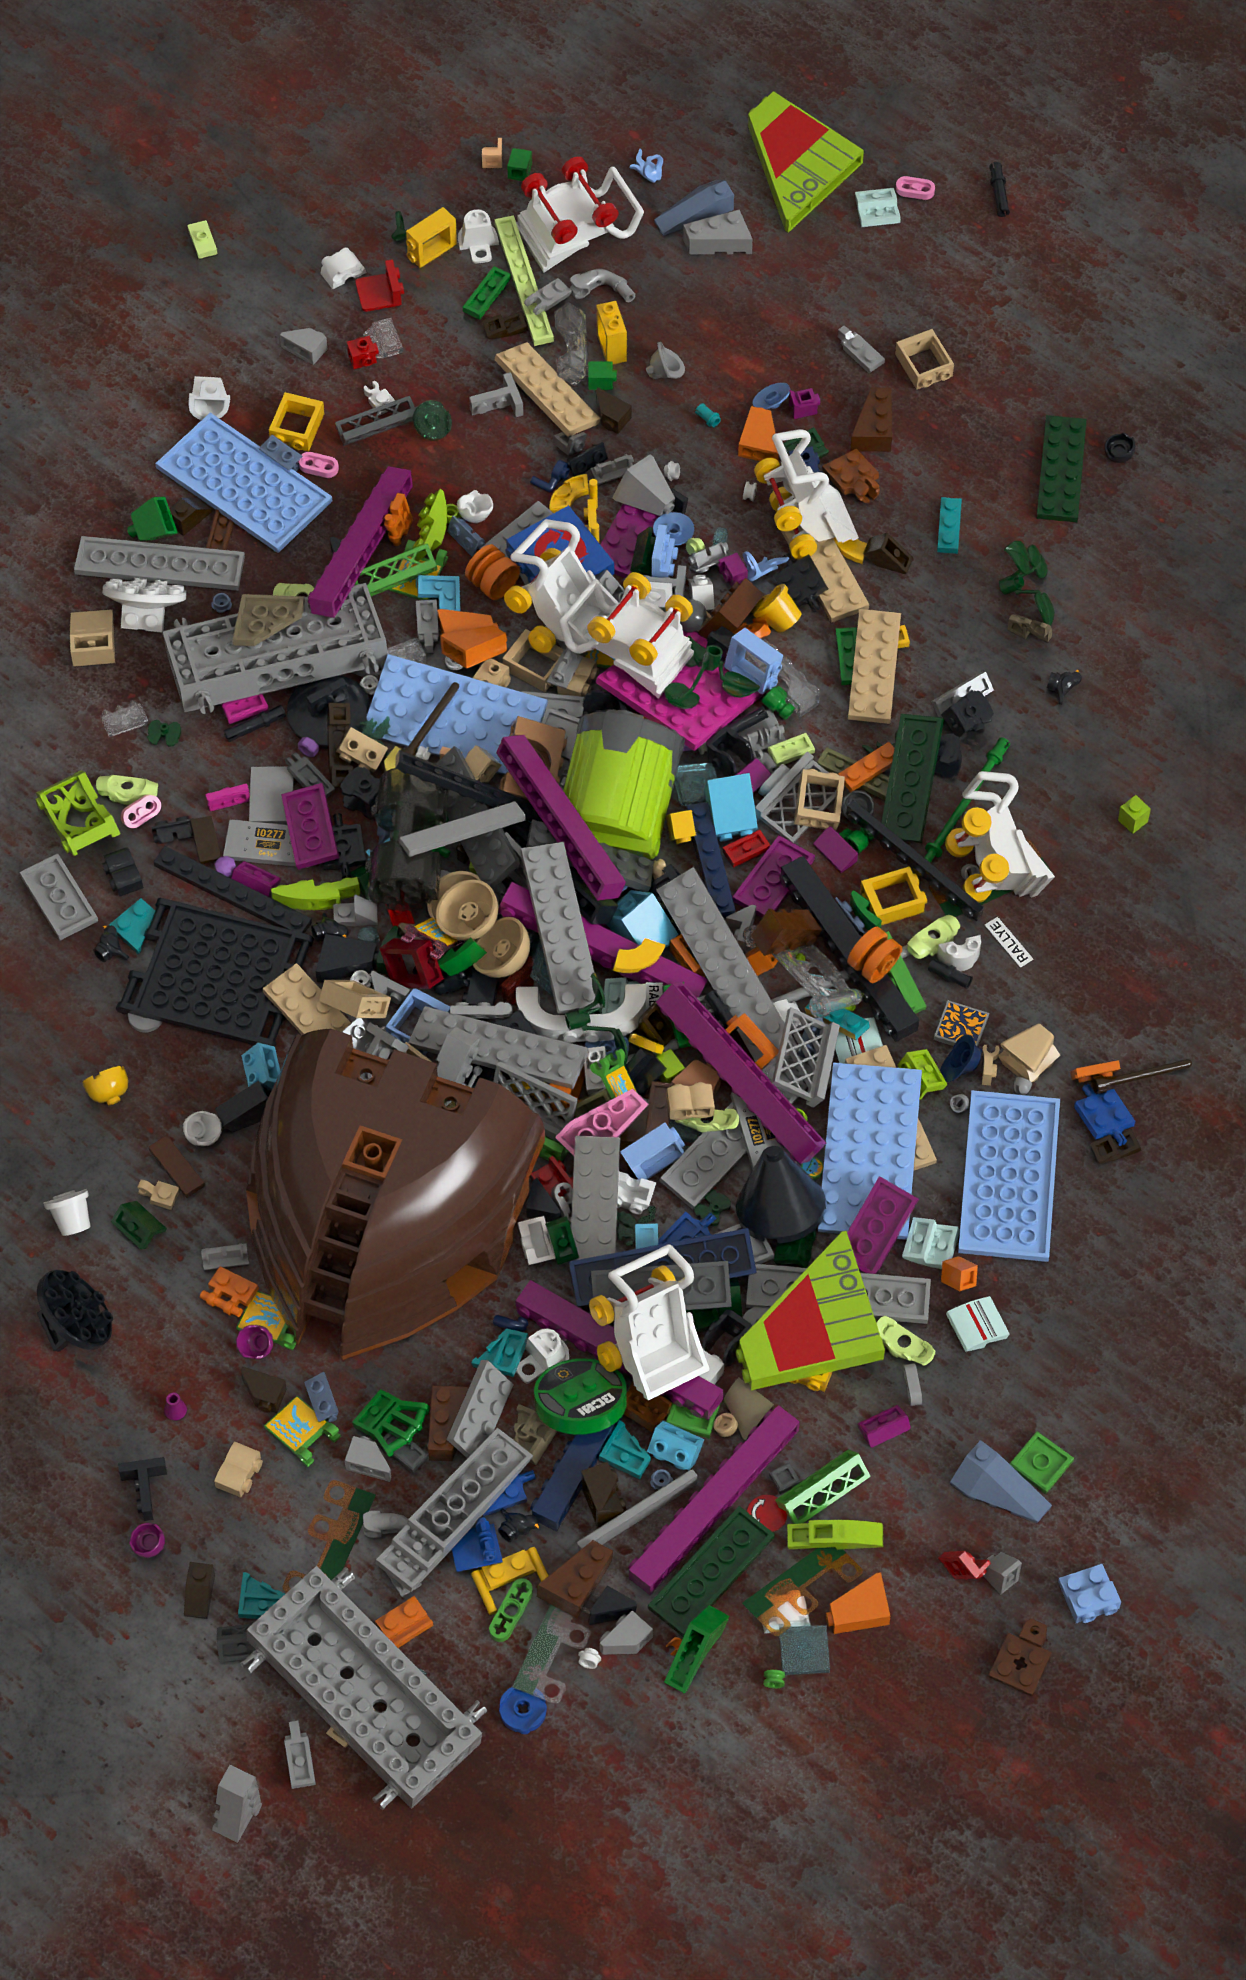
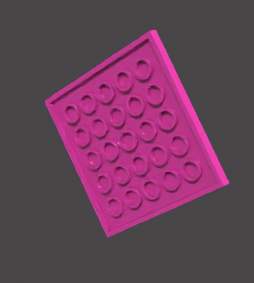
[596,631,770,751]

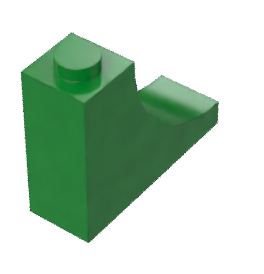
[664,1605,730,1694]

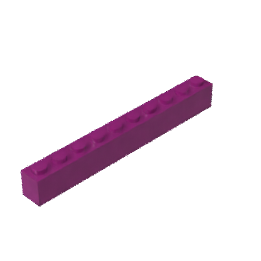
[308,466,413,618]
[496,735,626,901]
[498,882,708,998]
[656,982,826,1164]
[515,1280,723,1421]
[628,1405,800,1595]

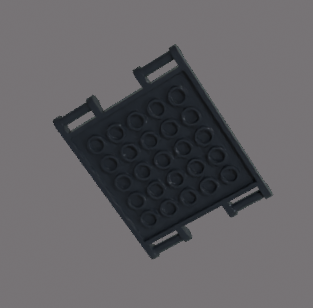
[116,898,314,1047]

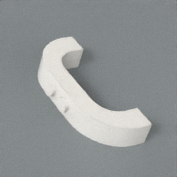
[516,984,646,1043]

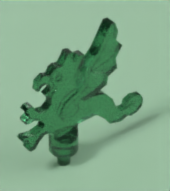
[355,716,392,757]
[616,1206,659,1246]

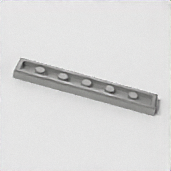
[399,802,525,857]
[577,1469,697,1552]

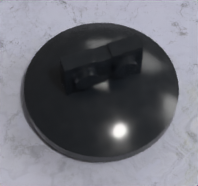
[287,675,371,748]
[37,1270,113,1352]

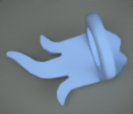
[629,149,663,183]
[743,551,789,582]

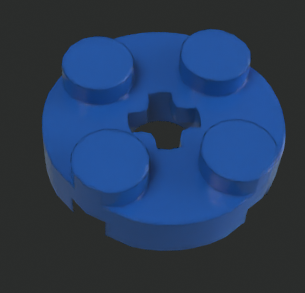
[499,1687,547,1734]

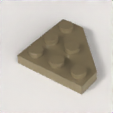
[232,594,305,646]

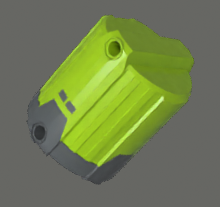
[563,710,685,860]

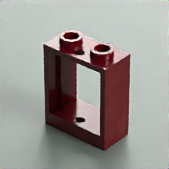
[379,938,444,989]

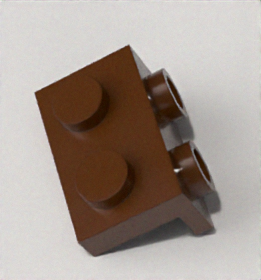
[624,1381,672,1432]

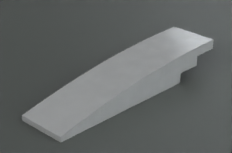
[375,1428,533,1592]

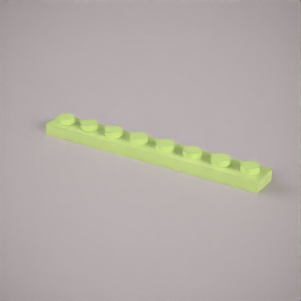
[495,215,554,346]

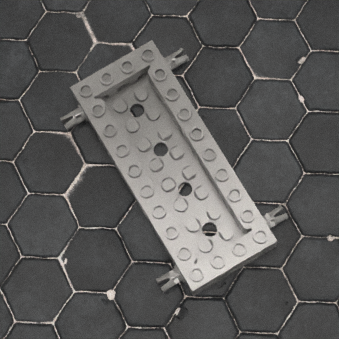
[162,583,388,714]
[240,1566,487,1810]

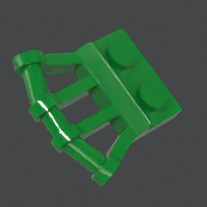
[352,1389,430,1457]

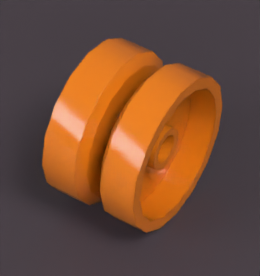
[847,926,902,983]

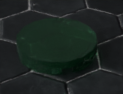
[413,400,452,441]

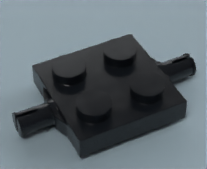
[774,553,829,612]
[323,813,366,879]

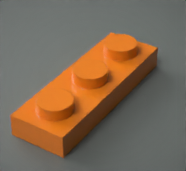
[838,742,895,792]

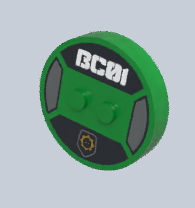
[534,1358,627,1435]

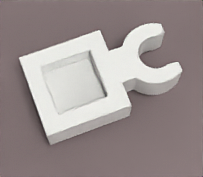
[364,381,396,416]

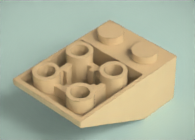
[70,610,115,666]

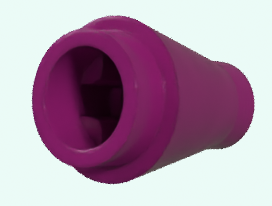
[164,1393,187,1421]

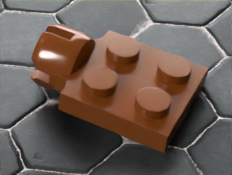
[822,449,880,503]

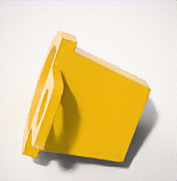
[751,584,802,633]

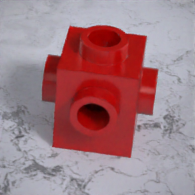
[347,335,379,369]

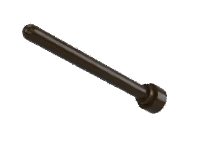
[401,682,460,756]
[1091,1059,1192,1094]

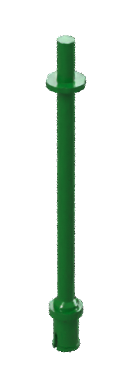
[924,737,1010,863]

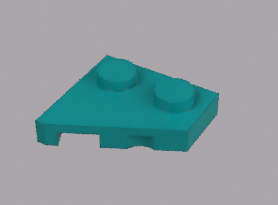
[109,898,155,954]
[472,1329,529,1377]
[599,1420,651,1480]
[238,1572,285,1619]

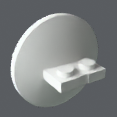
[102,578,186,632]

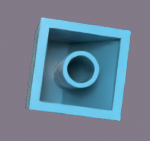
[704,773,758,841]
[606,890,679,947]

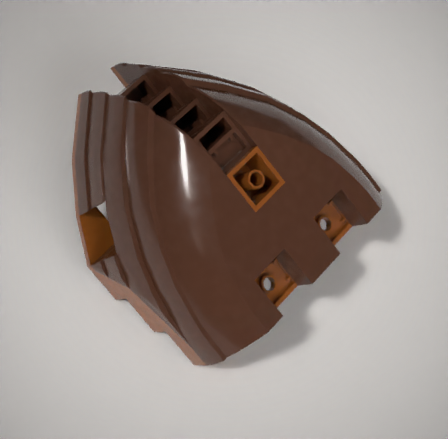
[246,1028,545,1360]

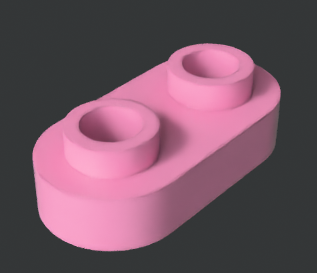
[896,176,935,200]
[299,452,339,478]
[121,795,161,828]

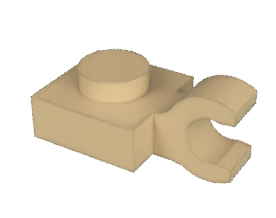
[982,1045,999,1086]
[138,1180,179,1210]

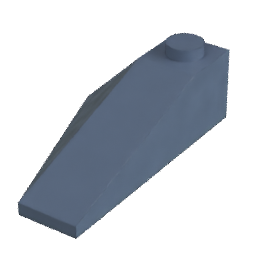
[654,180,734,236]
[950,1440,1052,1523]

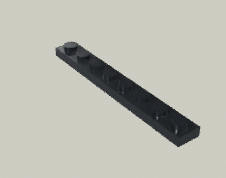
[395,750,543,822]
[846,800,984,921]
[154,846,312,934]

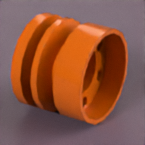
[465,544,521,600]

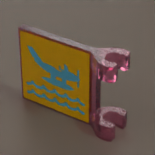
[401,917,464,959]

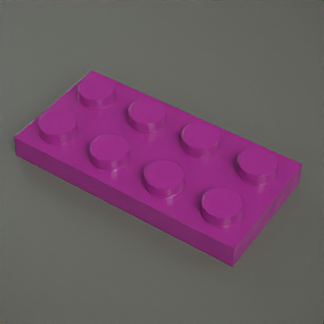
[600,503,663,578]
[281,783,339,870]
[732,835,815,918]
[847,1176,919,1274]

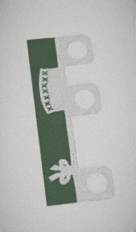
[512,1592,601,1704]

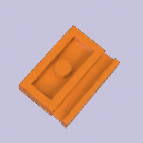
[1070,1060,1121,1083]
[375,1596,433,1648]

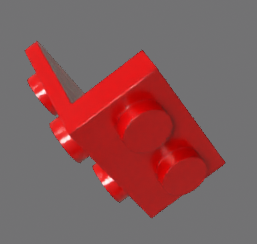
[355,259,404,312]

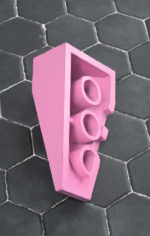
[555,1089,649,1156]

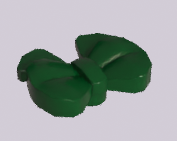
[147,720,181,747]
[694,1190,731,1227]

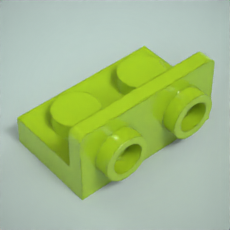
[897,1049,947,1100]

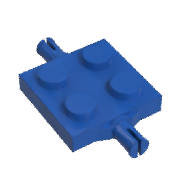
[1074,1084,1135,1146]
[658,1212,717,1245]
[483,1470,536,1517]

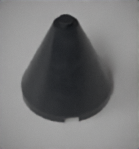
[736,1146,826,1243]

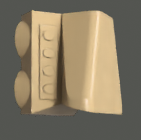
[998,1023,1060,1082]

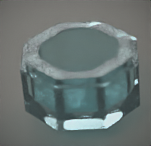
[713,527,728,545]
[357,926,379,943]

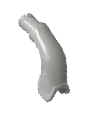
[570,268,635,303]
[363,1511,408,1538]

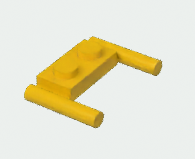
[584,479,599,543]
[471,1547,549,1615]

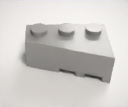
[683,210,753,254]
[436,1027,479,1106]
[212,1765,262,1843]

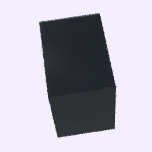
[526,1178,561,1222]
[588,1585,637,1625]

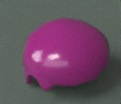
[236,1325,273,1359]
[129,1523,165,1558]

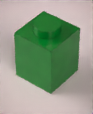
[507,148,532,181]
[588,361,617,390]

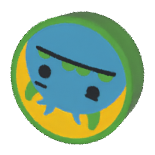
[801,1157,824,1180]

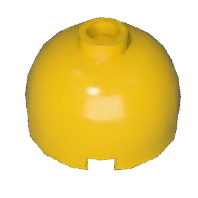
[82,1066,128,1106]

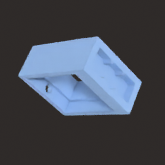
[724,628,783,694]
[386,988,450,1056]
[620,1122,685,1180]

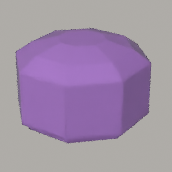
[298,737,319,757]
[215,856,236,877]

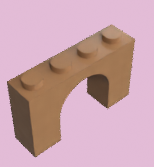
[499,716,567,801]

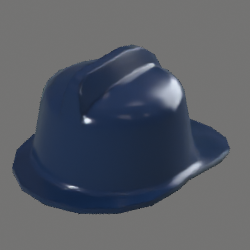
[940,1034,983,1082]

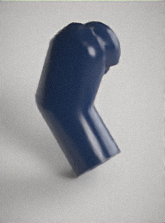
[493,1315,529,1332]

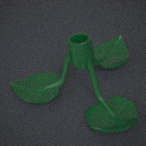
[999,541,1055,626]
[664,636,760,709]
[565,972,628,1066]

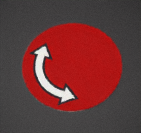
[747,1495,787,1532]

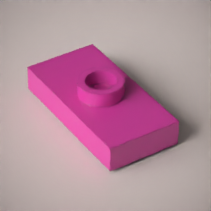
[221,694,269,724]
[206,784,250,811]

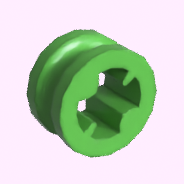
[763,1670,785,1689]

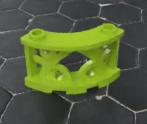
[35,770,120,856]

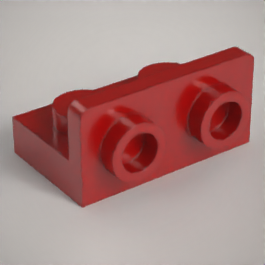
[530,1156,573,1202]
[938,1551,991,1580]

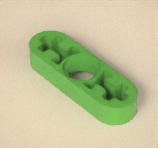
[489,1578,533,1642]

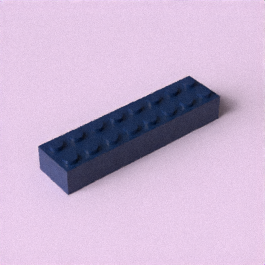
[569,1228,757,1307]

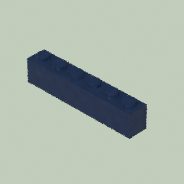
[687,802,735,919]
[530,1417,622,1532]

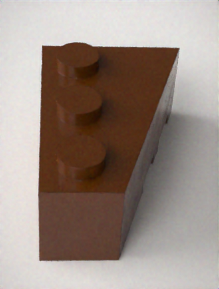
[850,387,892,452]
[698,578,764,639]
[751,909,822,956]
[428,1386,469,1461]
[536,1540,613,1619]

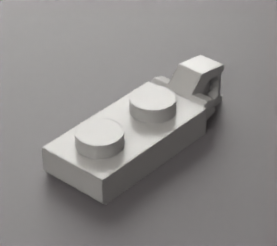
[838,326,885,373]
[416,599,439,653]
[284,1721,316,1789]

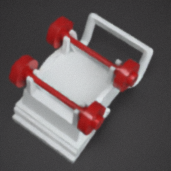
[516,157,644,273]

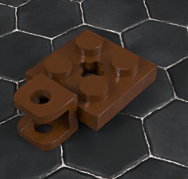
[989,1619,1052,1697]

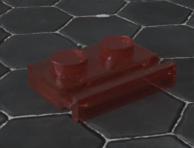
[501,957,539,1006]

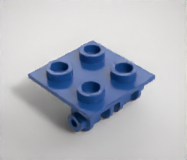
[452,1518,503,1572]

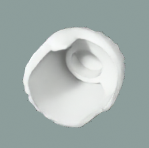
[457,490,493,523]
[183,1111,222,1146]

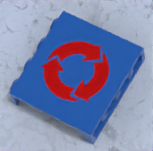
[505,505,614,583]

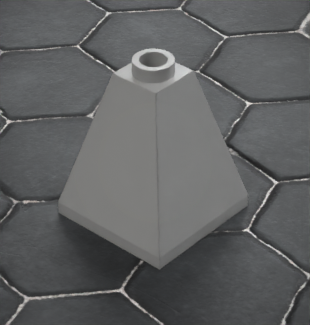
[612,454,675,516]

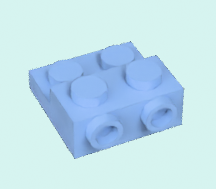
[652,525,678,578]
[1058,1564,1121,1623]

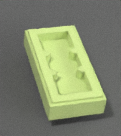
[187,220,218,259]
[768,733,815,767]

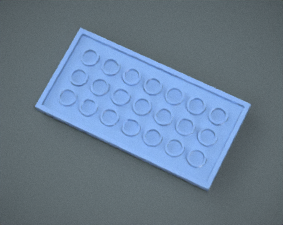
[155,413,332,553]
[362,654,548,775]
[818,1063,922,1240]
[958,1090,1060,1262]

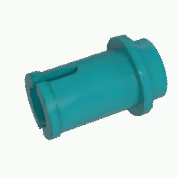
[695,403,721,427]

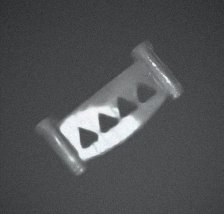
[743,925,863,1018]

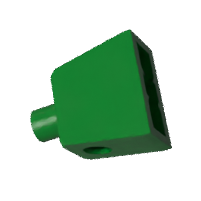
[127,497,178,541]

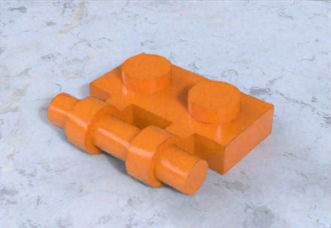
[384,493,413,546]
[200,1266,259,1317]

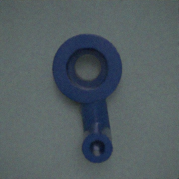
[530,460,570,492]

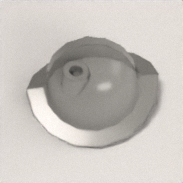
[646,341,685,379]

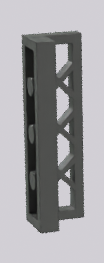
[335,396,421,446]
[217,1624,314,1662]

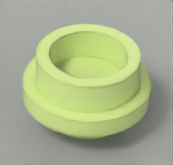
[686,538,705,555]

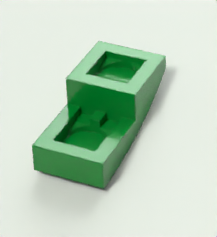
[850,890,882,931]
[438,937,487,976]

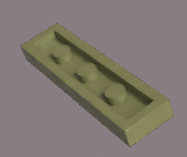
[816,747,889,800]

